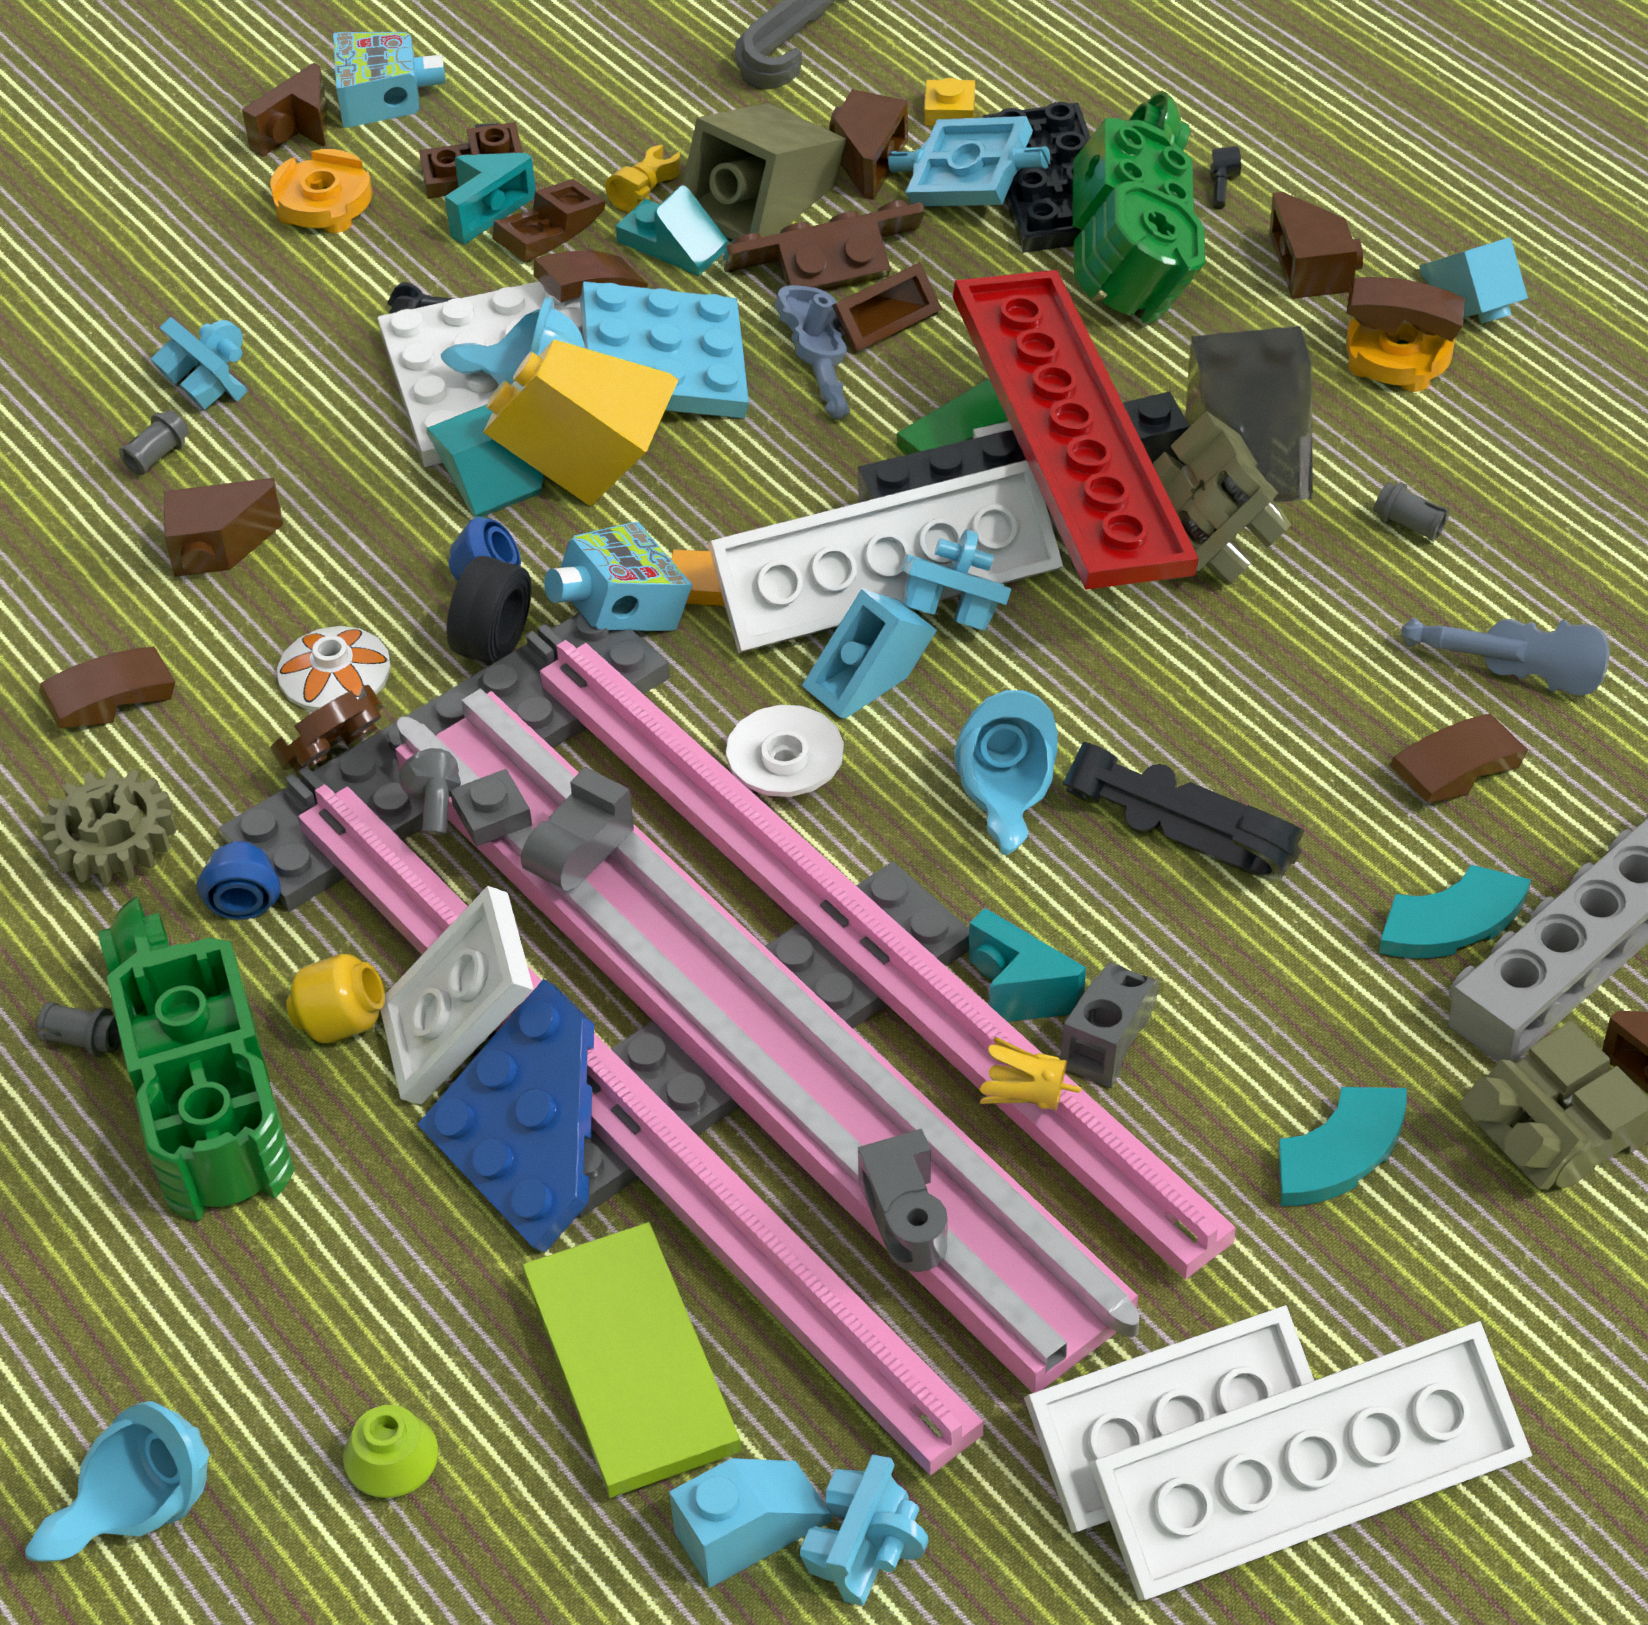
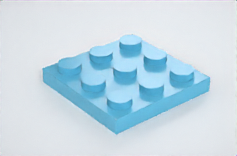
[580,281,749,418]

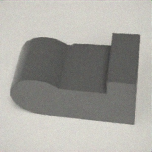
[521,767,634,891]
[1060,962,1159,1088]
[858,1129,948,1272]

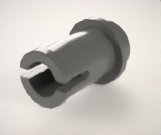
[119,410,189,476]
[1374,482,1450,542]
[37,1002,121,1057]

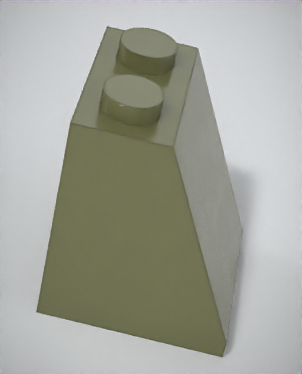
[682,103,846,240]

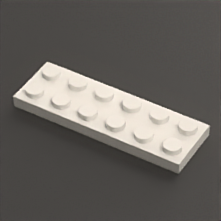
[708,460,1063,654]
[1089,1321,1532,1601]

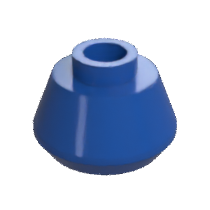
[448,517,521,581]
[196,841,281,920]

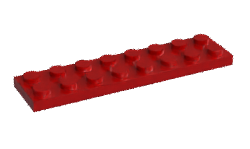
[953,270,1199,590]

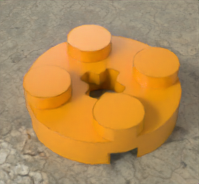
[270,149,373,233]
[1346,317,1455,392]

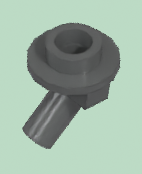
[399,748,461,835]

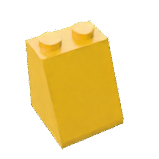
[483,339,679,507]

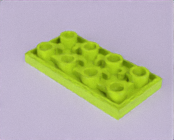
[522,1222,742,1498]

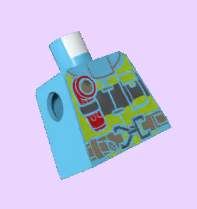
[333,32,446,128]
[544,522,693,631]

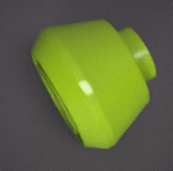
[343,1405,438,1498]

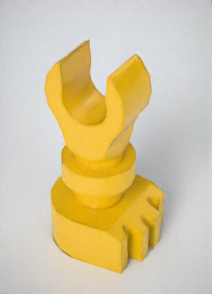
[605,145,680,213]

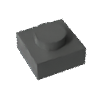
[450,769,532,847]

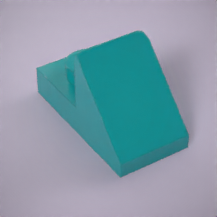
[445,153,536,245]
[616,185,728,276]
[969,908,1086,1022]

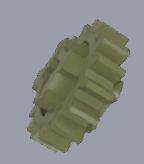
[41,768,176,884]

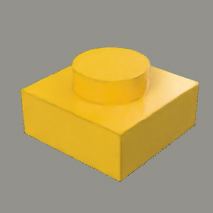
[924,78,975,126]

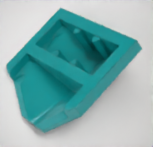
[427,404,543,518]

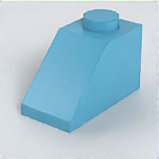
[1419,237,1528,324]
[802,589,937,718]
[669,1458,832,1588]

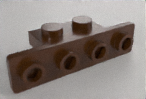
[722,200,925,291]

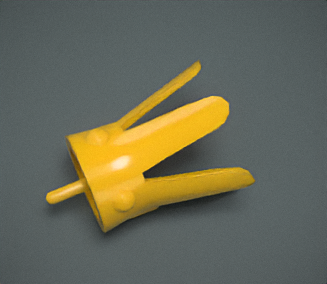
[979,1036,1081,1112]

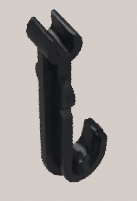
[1063,742,1305,880]

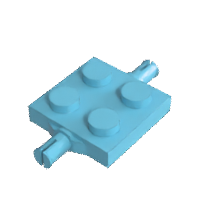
[888,116,1050,206]

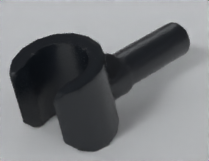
[1210,146,1241,209]
[387,282,455,314]

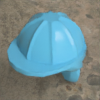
[441,297,585,385]
[954,690,1058,855]
[25,1401,210,1562]

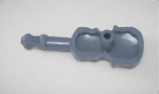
[774,285,850,420]
[1401,618,1610,696]

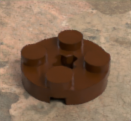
[270,685,383,778]

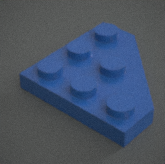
[417,978,595,1253]

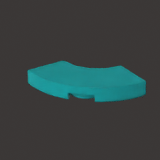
[1379,865,1531,958]
[1278,1087,1407,1206]

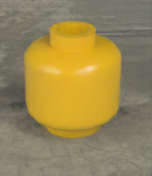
[286,954,385,1044]

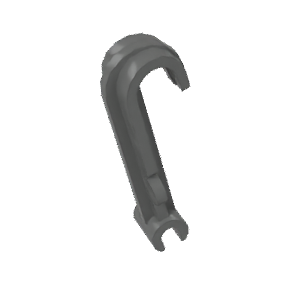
[734,0,835,89]

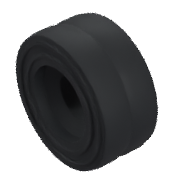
[446,556,532,665]

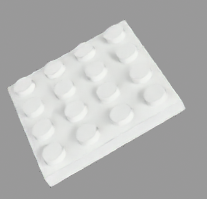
[378,281,583,467]

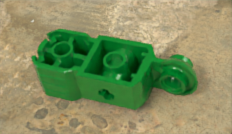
[1073,90,1206,323]
[98,896,294,1221]

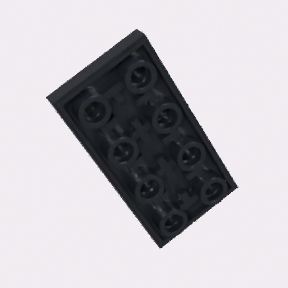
[982,102,1091,253]

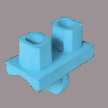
[150,317,248,410]
[901,529,1011,631]
[800,1454,929,1606]

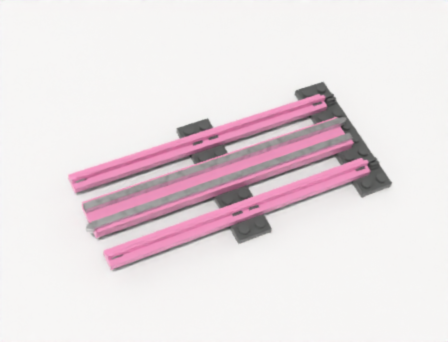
[219,612,1236,1476]

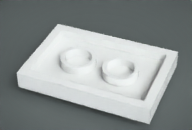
[380,886,534,1105]

